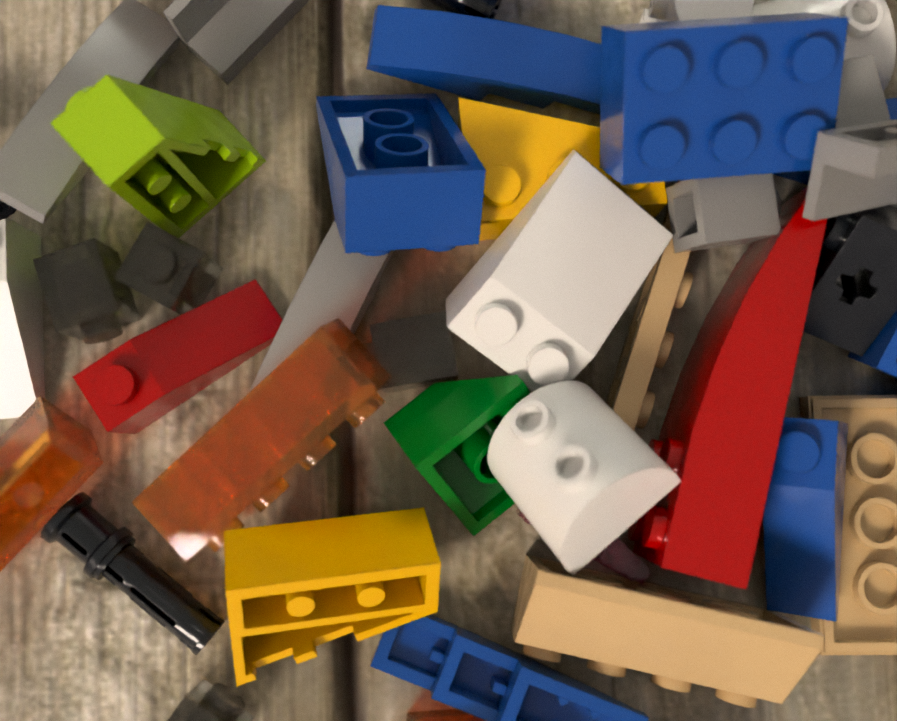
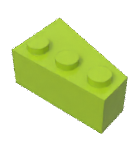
[50,74,266,241]

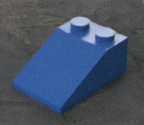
[316,93,486,256]

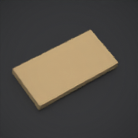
[800,395,897,655]

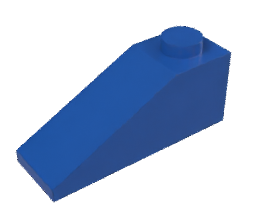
[763,417,848,622]

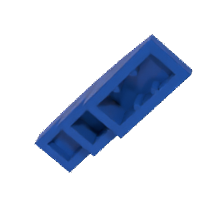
[366,5,601,115]
[370,615,649,721]

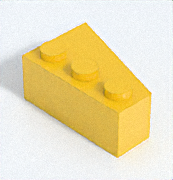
[458,97,668,241]
[224,507,441,687]

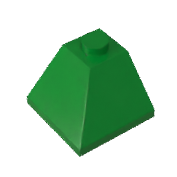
[384,375,530,536]

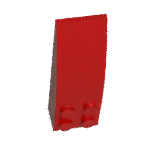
[628,186,828,590]

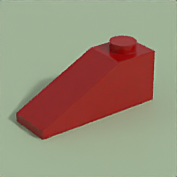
[73,279,283,434]

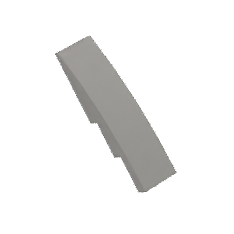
[0,0,180,224]
[235,220,395,455]

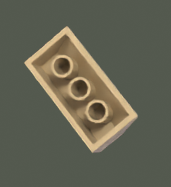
[510,554,825,708]

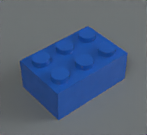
[600,13,849,185]

